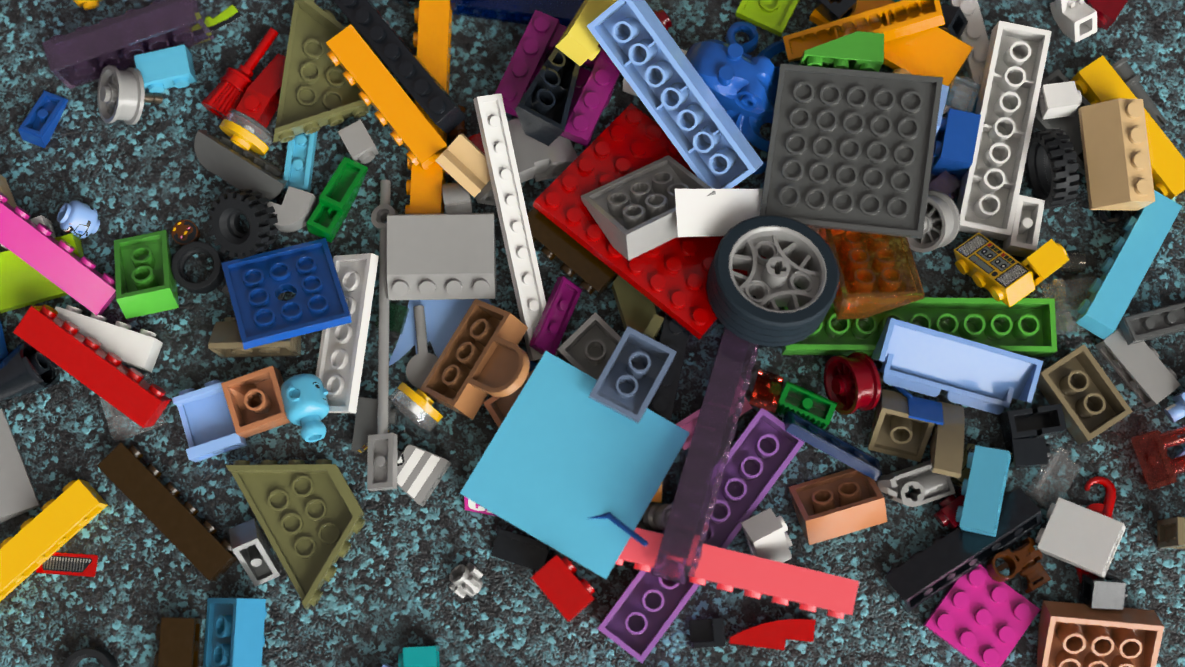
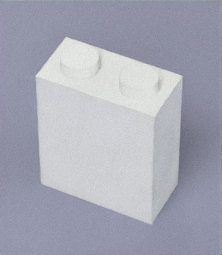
[1036,498,1126,578]

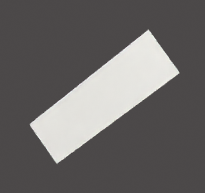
[675,189,763,237]

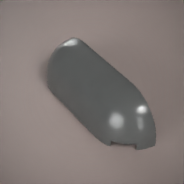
[194,130,287,200]

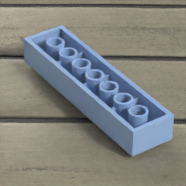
[587,0,763,189]

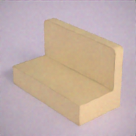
[435,133,490,198]

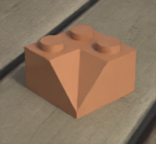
[221,365,290,438]

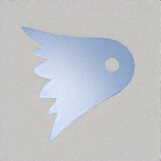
[389,299,519,366]

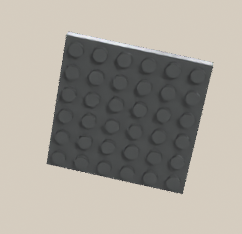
[760,64,943,239]

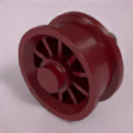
[824,352,883,415]

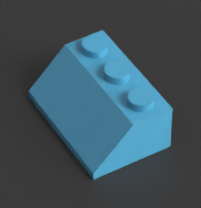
[203,598,267,667]

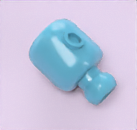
[281,373,330,442]

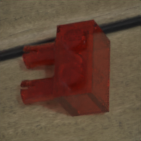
[1128,425,1185,490]

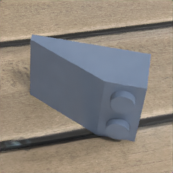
[589,326,677,424]

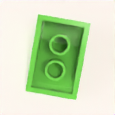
[114,230,179,319]

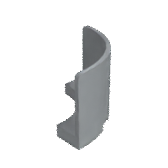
[475,118,578,206]

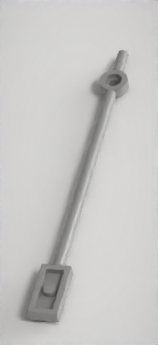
[367,180,398,491]

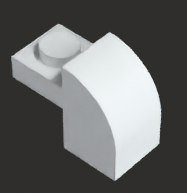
[1050,0,1097,43]

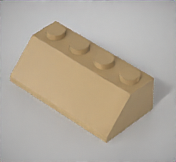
[1078,98,1155,211]

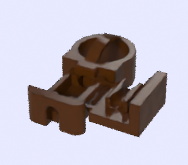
[987,537,1051,594]

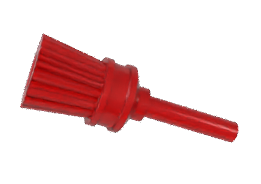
[201,28,279,121]

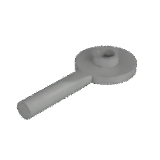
[406,305,438,389]

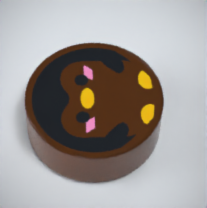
[171,219,200,246]

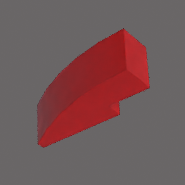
[727,619,815,650]

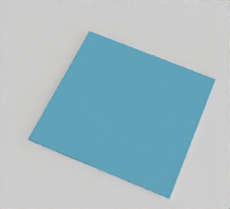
[460,351,690,579]

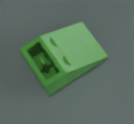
[799,31,884,72]

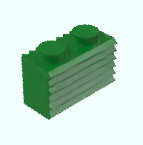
[774,381,837,430]

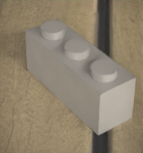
[1095,326,1181,408]

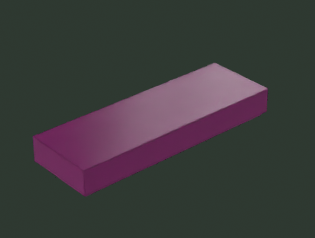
[529,276,582,356]

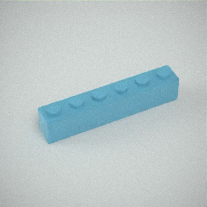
[1076,190,1182,340]

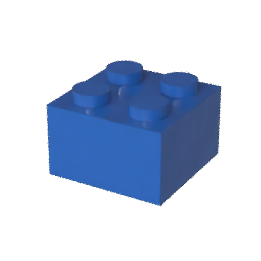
[931,108,981,180]

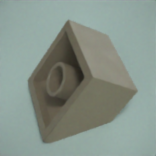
[868,389,934,462]

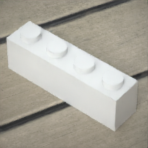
[55,305,163,373]

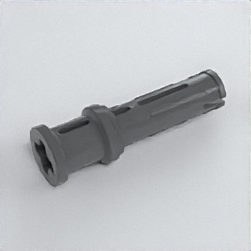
[1111,56,1167,127]

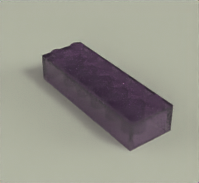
[42,0,215,89]

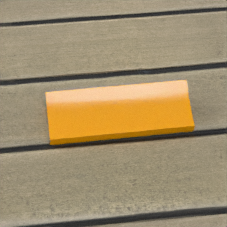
[809,0,973,86]

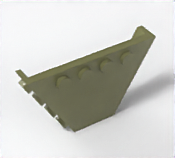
[273,0,379,143]
[226,459,366,609]

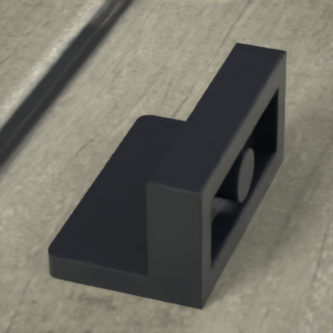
[490,528,551,571]

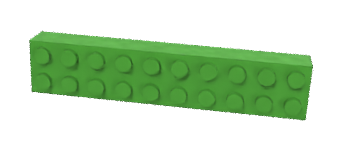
[781,297,1057,357]

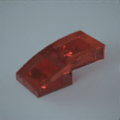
[749,369,784,413]

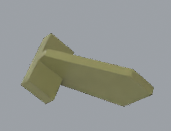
[611,275,664,340]

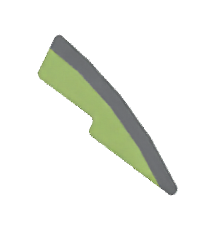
[182,5,241,39]

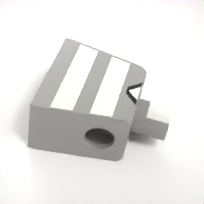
[397,444,451,507]

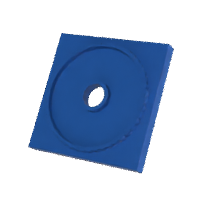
[221,238,352,350]

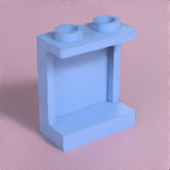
[172,380,247,462]

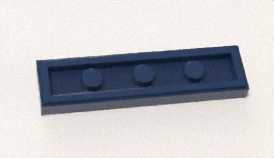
[783,411,882,481]

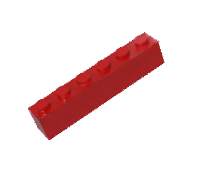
[13,304,171,428]

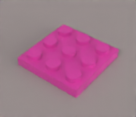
[923,565,1041,667]

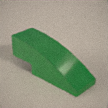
[306,157,368,243]

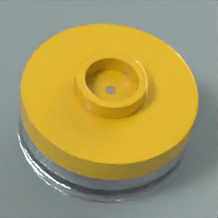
[219,109,274,156]
[389,382,443,433]

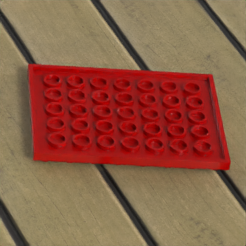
[533,103,767,340]

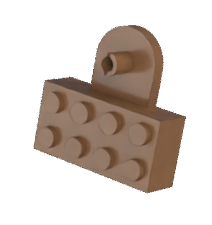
[420,299,530,420]

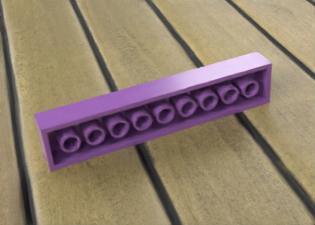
[597,407,805,663]

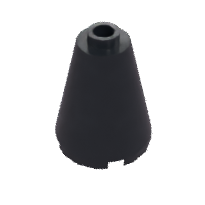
[0,341,60,402]

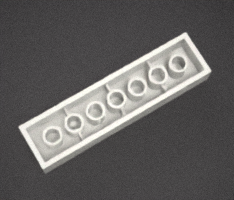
[956,21,1052,240]

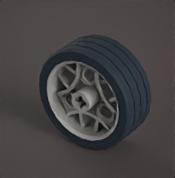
[706,215,840,347]

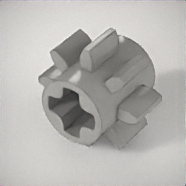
[449,562,483,599]

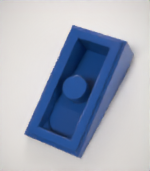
[18,91,68,148]

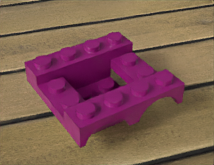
[495,10,620,147]

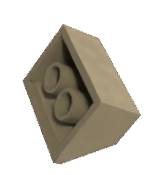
[208,317,301,358]

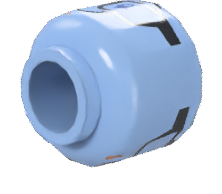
[57,200,100,239]

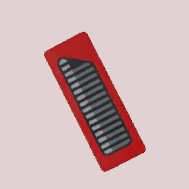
[36,552,98,577]

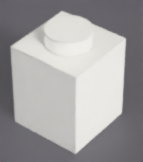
[1038,81,1082,120]

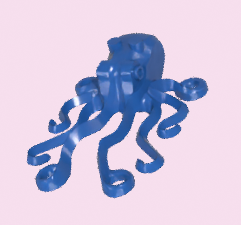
[685,21,786,175]

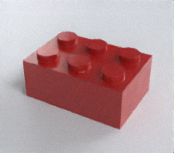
[531,555,595,622]

